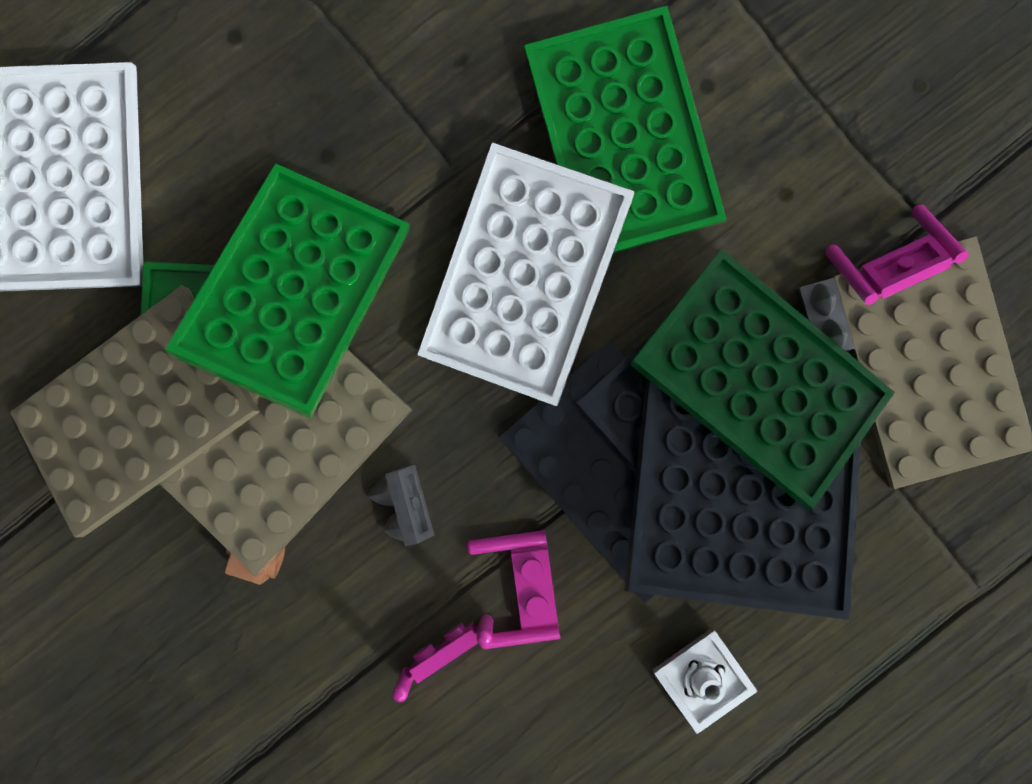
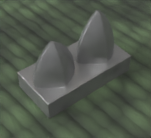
[796,277,855,351]
[367,465,434,546]

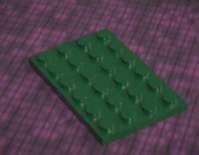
[629,249,895,510]

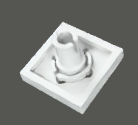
[653,628,757,734]

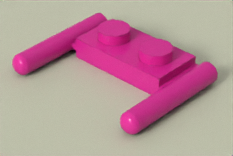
[825,205,969,305]
[466,530,560,649]
[392,614,494,702]

